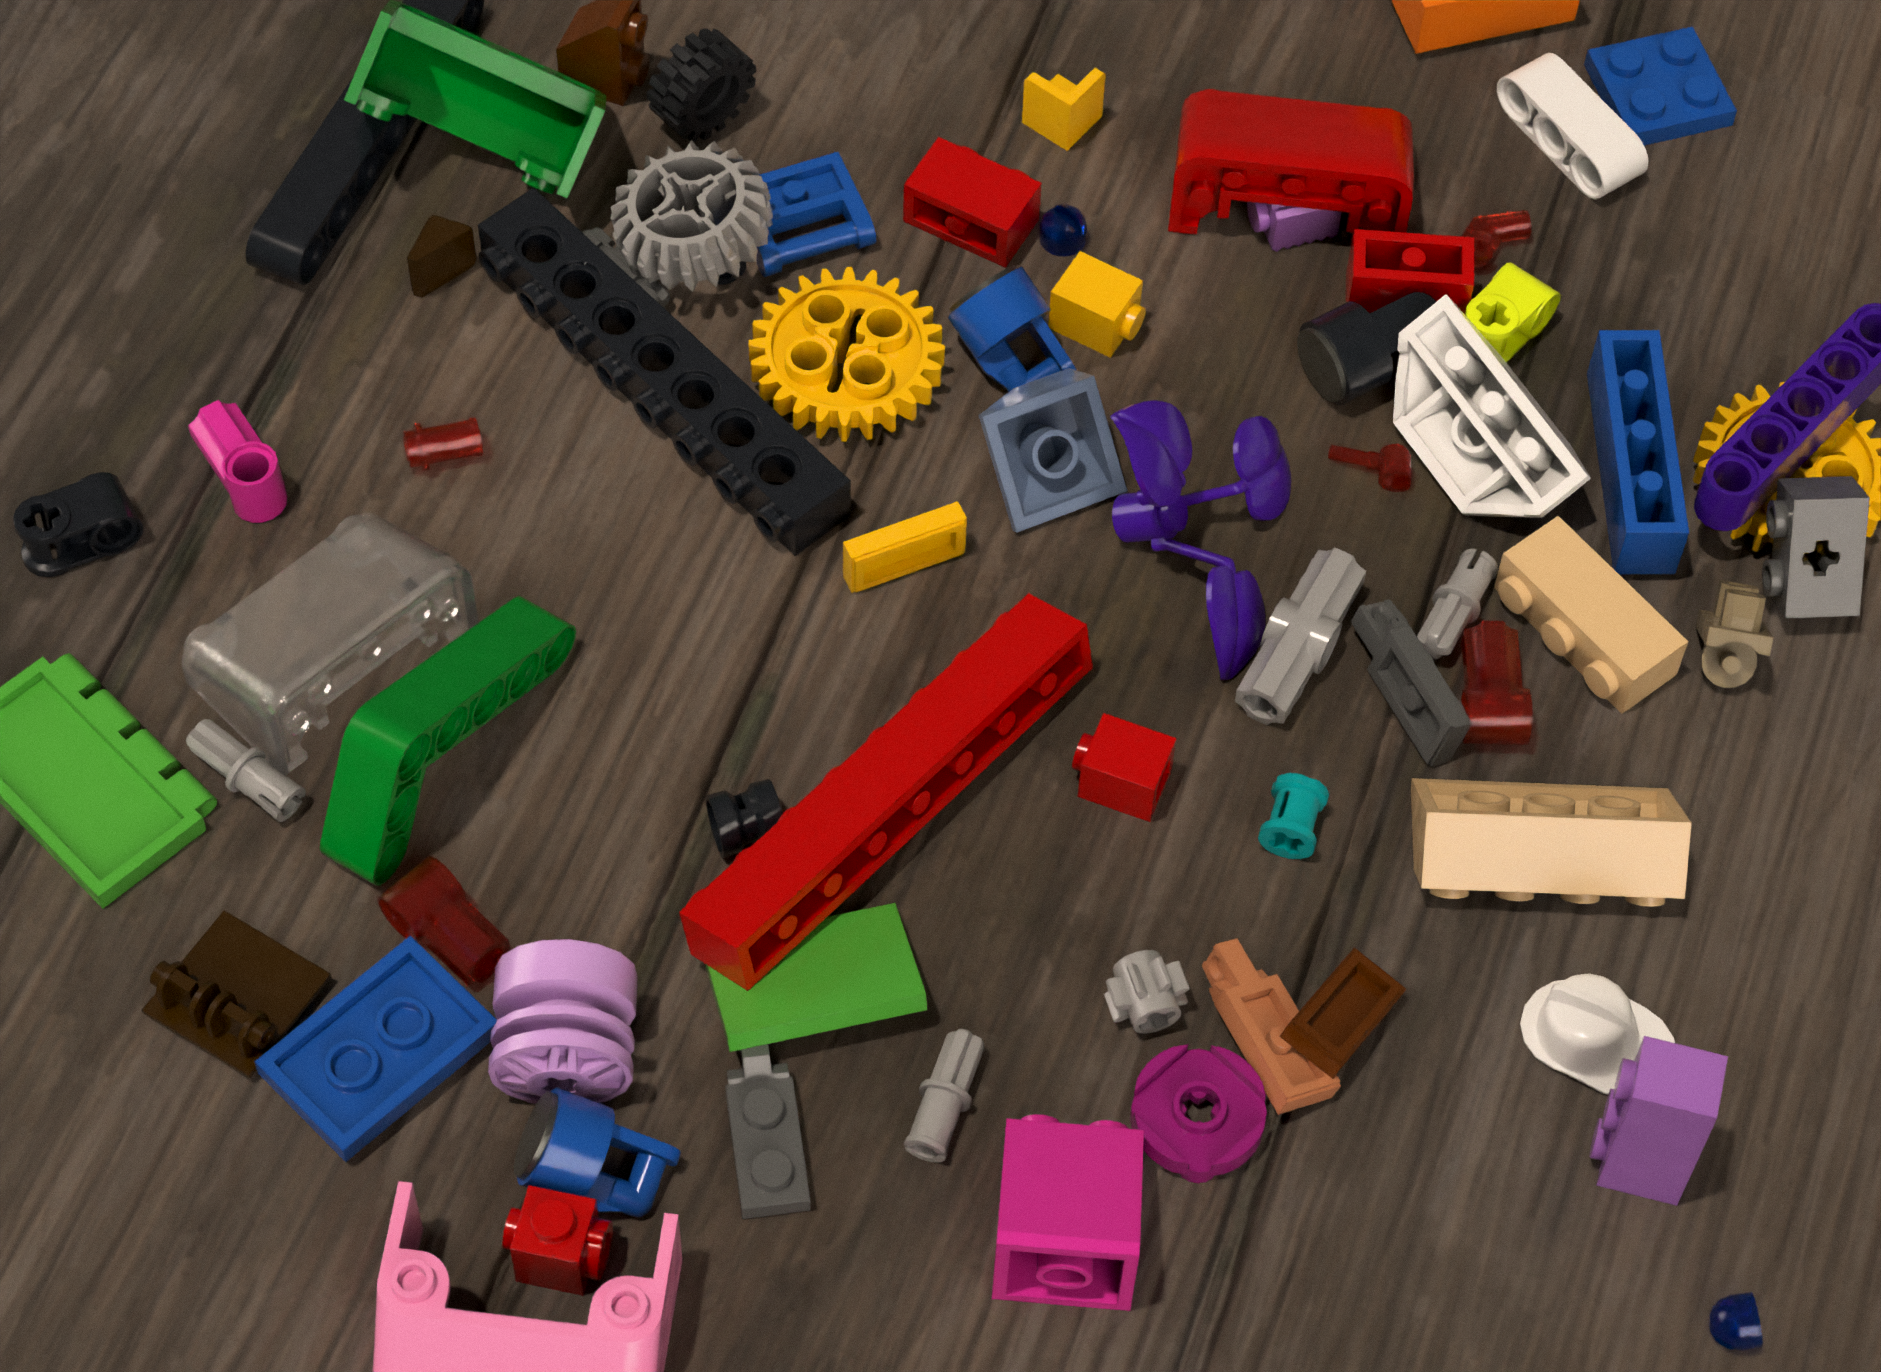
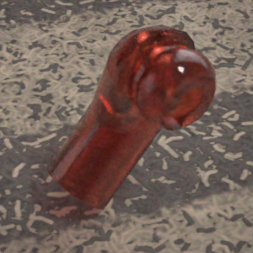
[1461,210,1531,267]

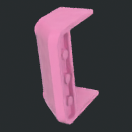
[373,1181,682,1372]

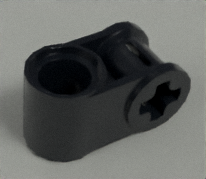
[13,472,144,577]

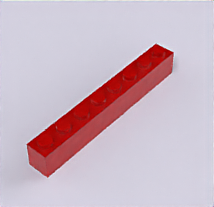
[679,593,1093,991]

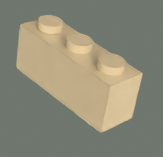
[1494,516,1689,714]

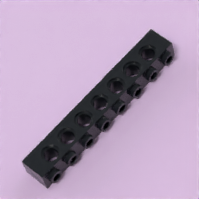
[478,187,851,556]

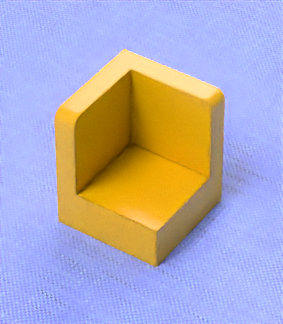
[1022,68,1106,151]

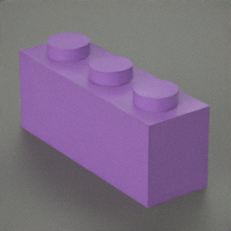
[1590,1036,1728,1206]

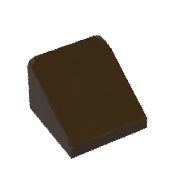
[407,214,477,298]

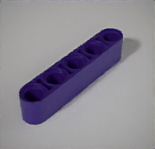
[1694,303,1881,531]

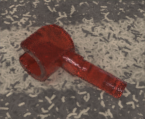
[1328,443,1412,492]

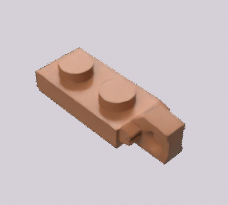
[1202,938,1341,1115]

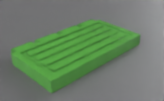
[0,653,217,909]

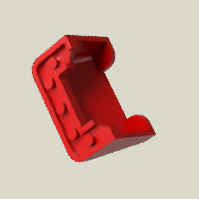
[1168,89,1414,235]

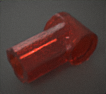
[1461,621,1533,745]
[377,856,510,986]

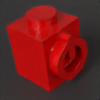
[502,1185,613,1296]

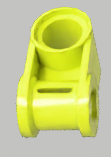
[1465,262,1561,363]

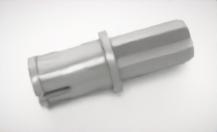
[1417,549,1498,659]
[186,719,306,822]
[904,1029,984,1163]

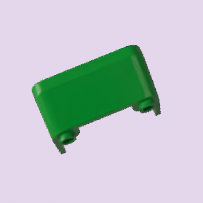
[344,0,606,199]

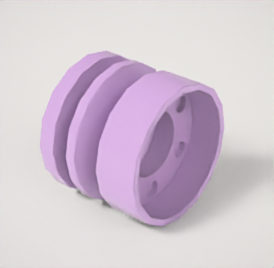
[488,939,638,1104]

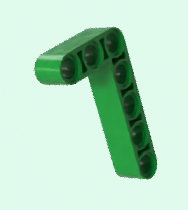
[320,596,576,886]

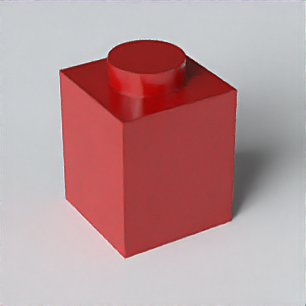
[1072,713,1177,822]

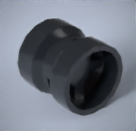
[705,779,782,858]

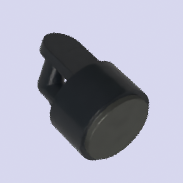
[1297,292,1436,405]

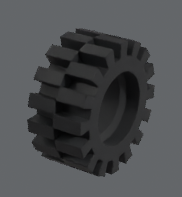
[647,28,757,142]

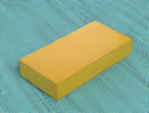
[843,501,967,593]

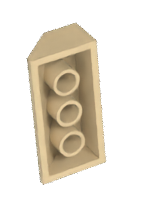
[1411,778,1692,906]

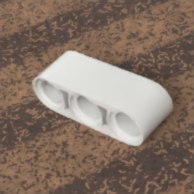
[1497,53,1648,199]

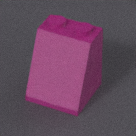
[992,1114,1144,1311]

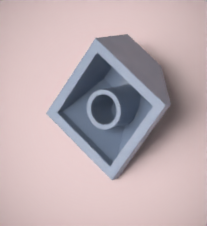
[978,368,1127,533]

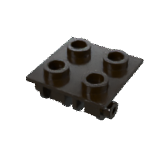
[142,910,332,1078]

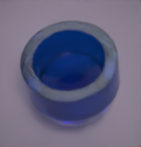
[1039,204,1087,257]
[1709,1291,1763,1351]

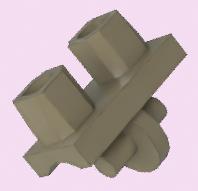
[1696,580,1774,688]

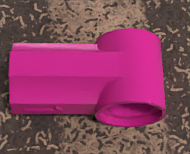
[188,400,288,523]

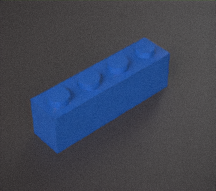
[1587,330,1689,574]

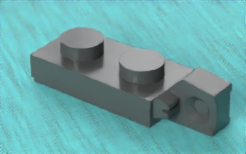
[1351,599,1473,766]
[725,1044,811,1219]

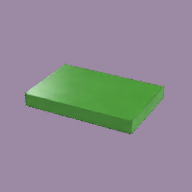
[705,903,927,1052]

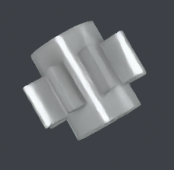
[1104,950,1190,1033]

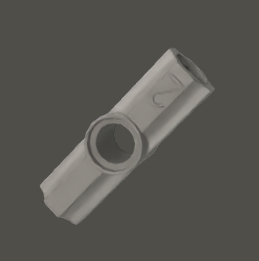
[1235,547,1366,725]

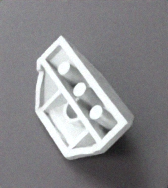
[1393,294,1591,518]

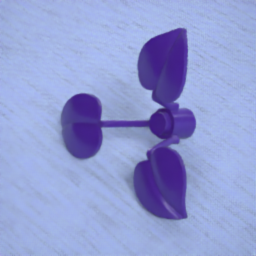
[1110,400,1291,680]

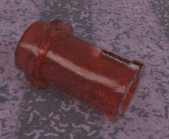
[402,417,483,471]

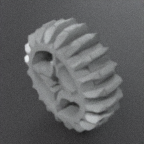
[611,140,773,292]

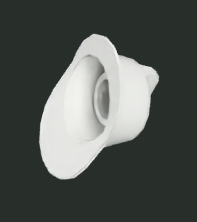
[1520,974,1675,1095]

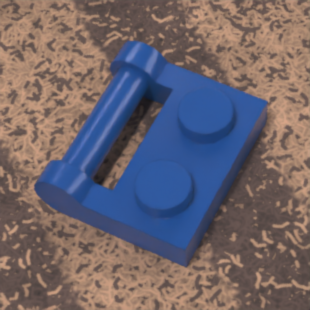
[756,152,876,277]

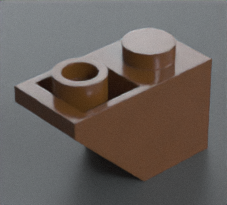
[556,0,650,106]

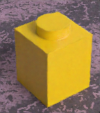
[1048,251,1146,358]

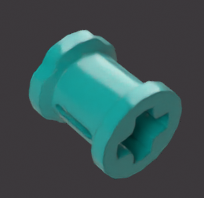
[1258,773,1330,859]

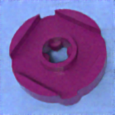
[1129,1044,1267,1184]

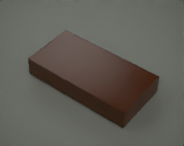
[1279,947,1406,1079]

